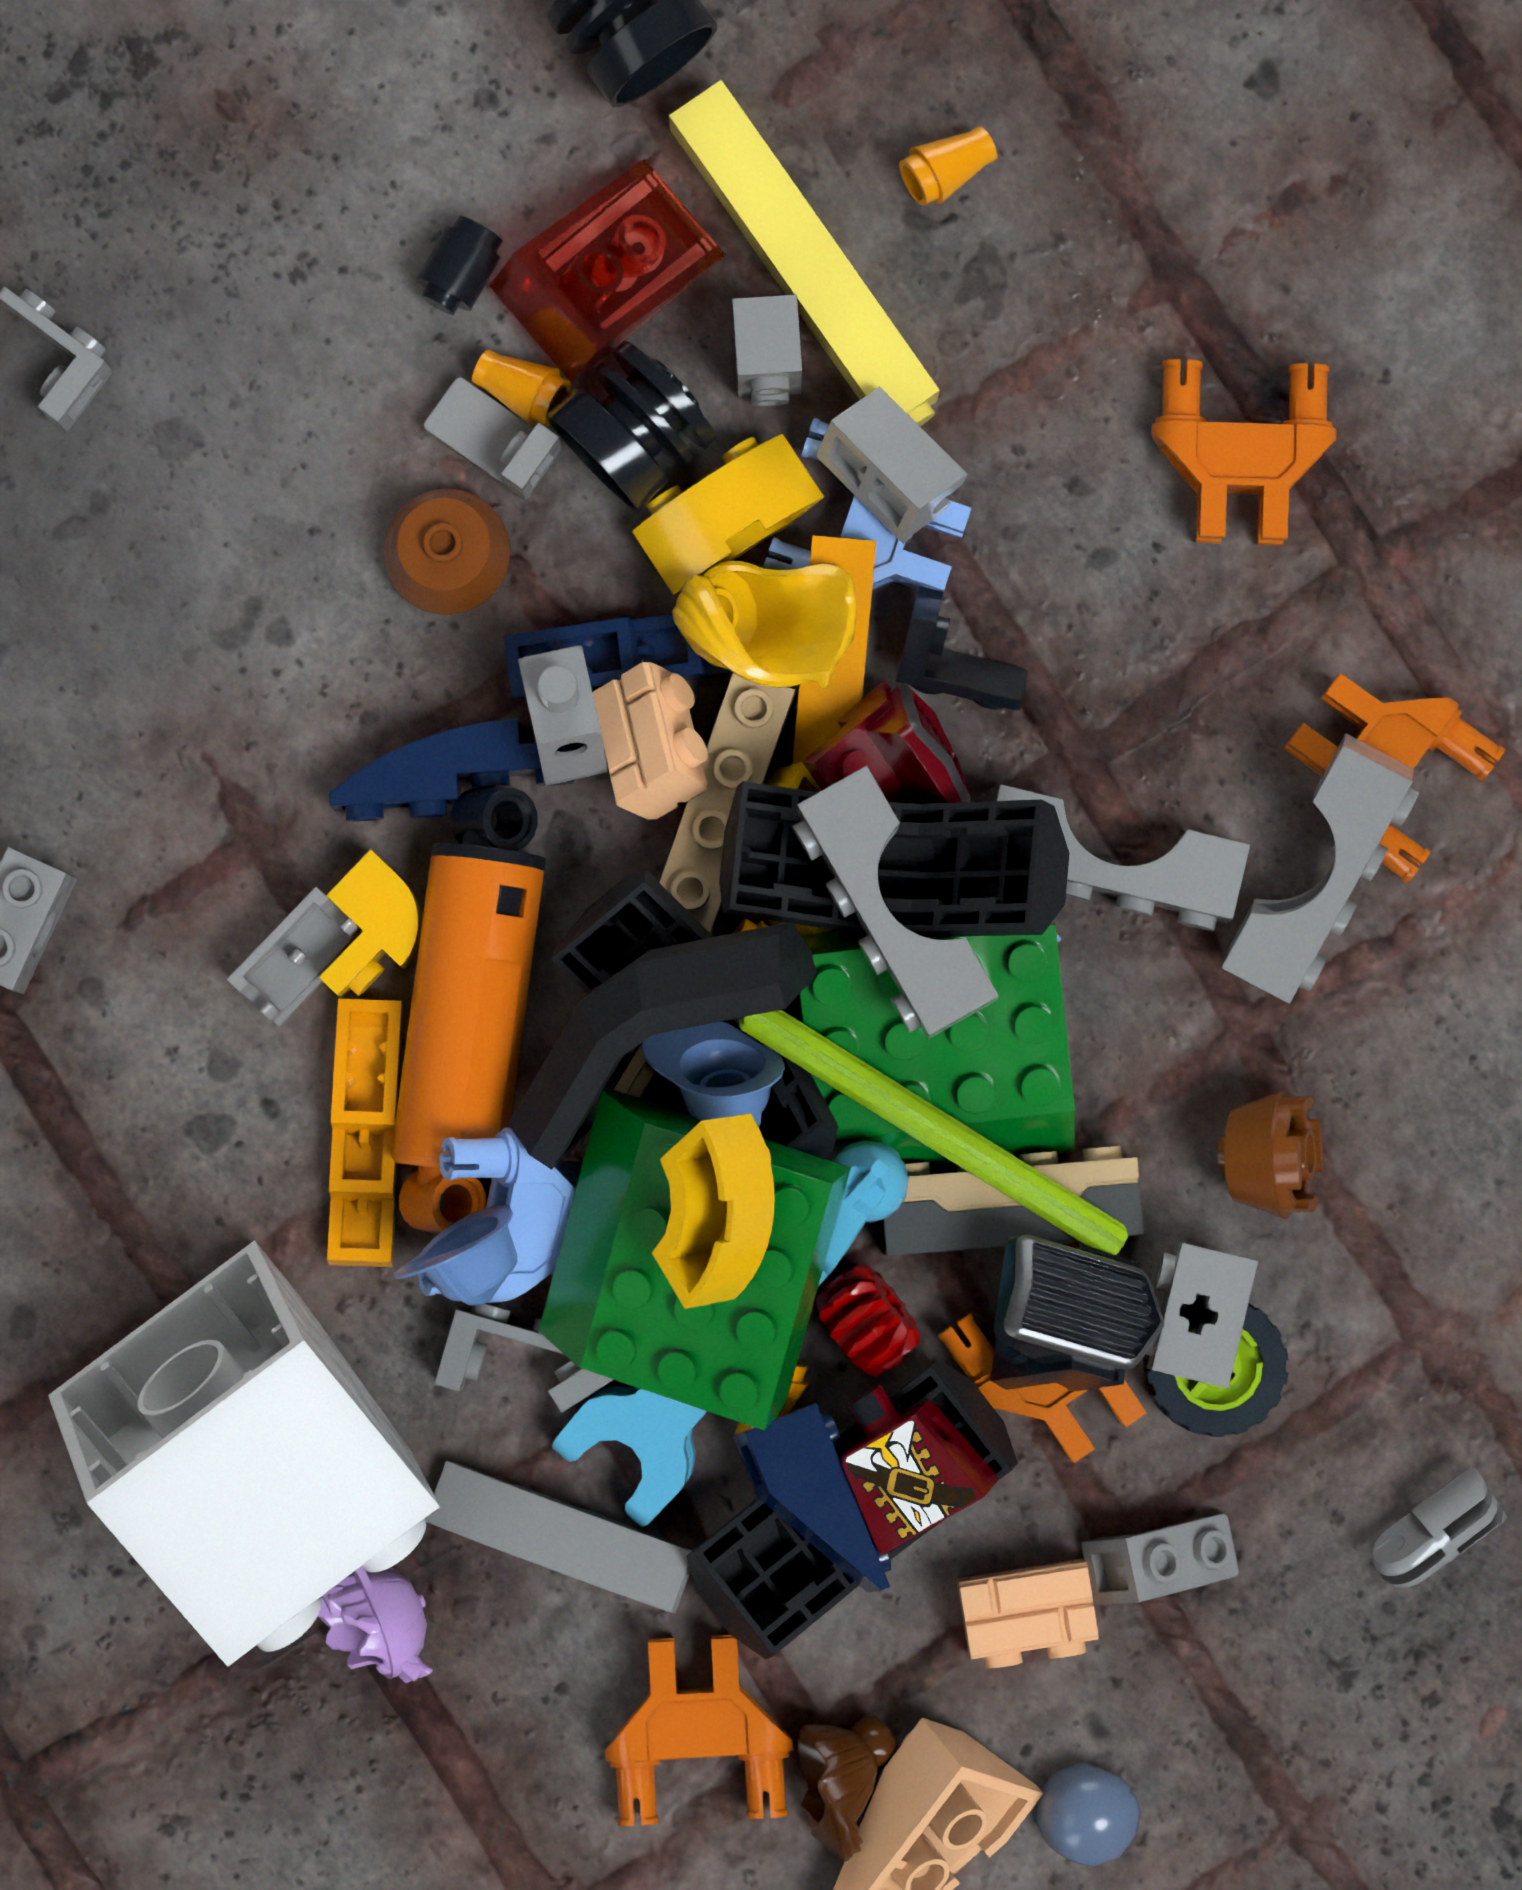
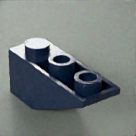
[733,1403,891,1592]

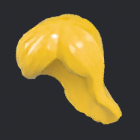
[672,561,857,689]

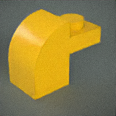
[319,849,422,998]

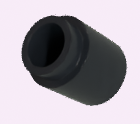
[416,216,503,315]

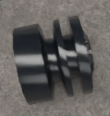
[547,0,717,107]
[546,340,716,513]

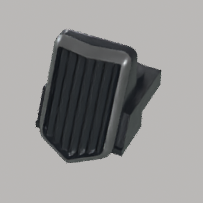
[990,1234,1165,1392]

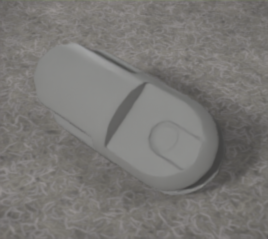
[1372,1467,1507,1588]

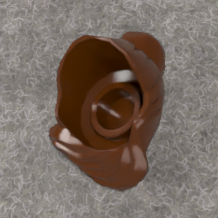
[798,1716,899,1861]

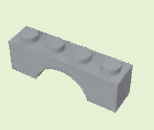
[1221,733,1419,1004]
[792,766,999,1040]
[995,785,1250,931]

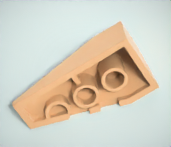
[833,1718,1044,1890]

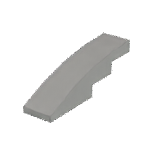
[425,1461,693,1613]

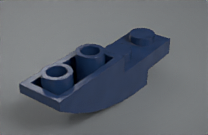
[329,719,585,822]

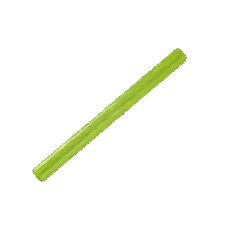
[739,1010,1128,1256]

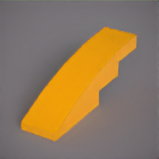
[792,535,876,764]
[327,999,403,1267]

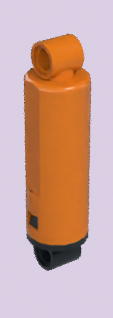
[391,788,546,1234]

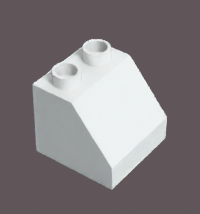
[48,1240,440,1667]

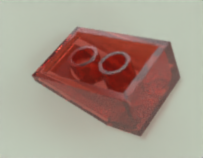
[489,159,726,382]

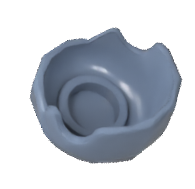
[1035,1763,1141,1866]

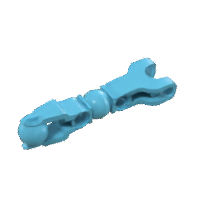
[552,1140,909,1527]

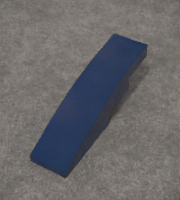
[504,614,733,700]

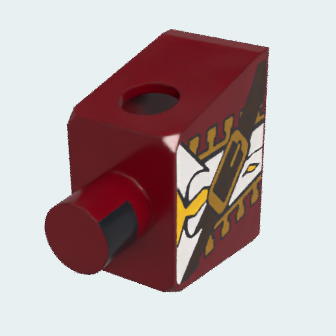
[841,1385,999,1555]

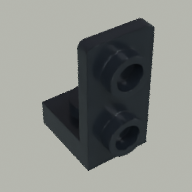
[896,586,1028,710]

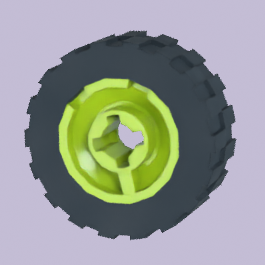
[1143,1295,1289,1437]

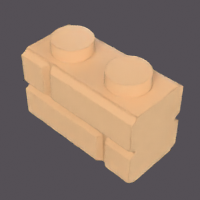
[592,662,708,820]
[957,1559,1099,1669]

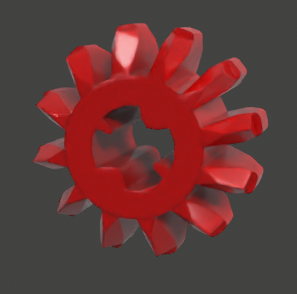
[816,1263,920,1377]

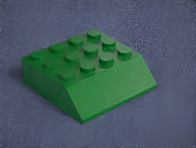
[799,920,1075,1169]
[538,1087,851,1431]

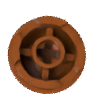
[383,489,510,615]
[1218,1090,1323,1219]

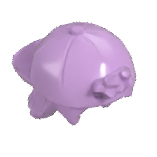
[318,1566,433,1683]

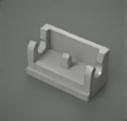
[816,386,968,544]
[227,887,363,1027]

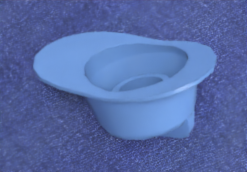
[642,1021,785,1127]
[393,1205,518,1306]

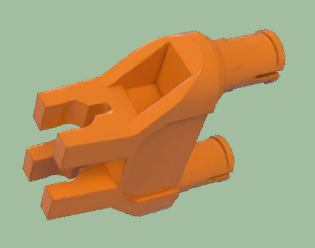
[1151,359,1337,546]
[1283,673,1506,884]
[937,1240,1147,1463]
[604,1634,793,1826]

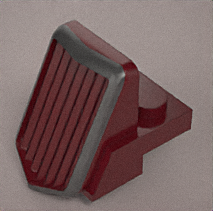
[802,681,970,804]

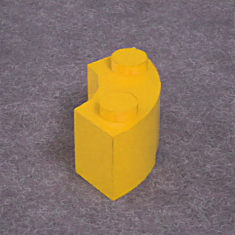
[632,434,824,595]
[652,1113,775,1309]

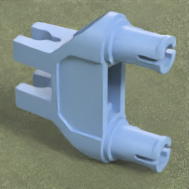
[763,418,971,592]
[418,1127,583,1303]

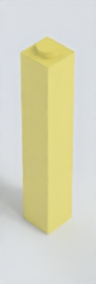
[669,80,940,426]

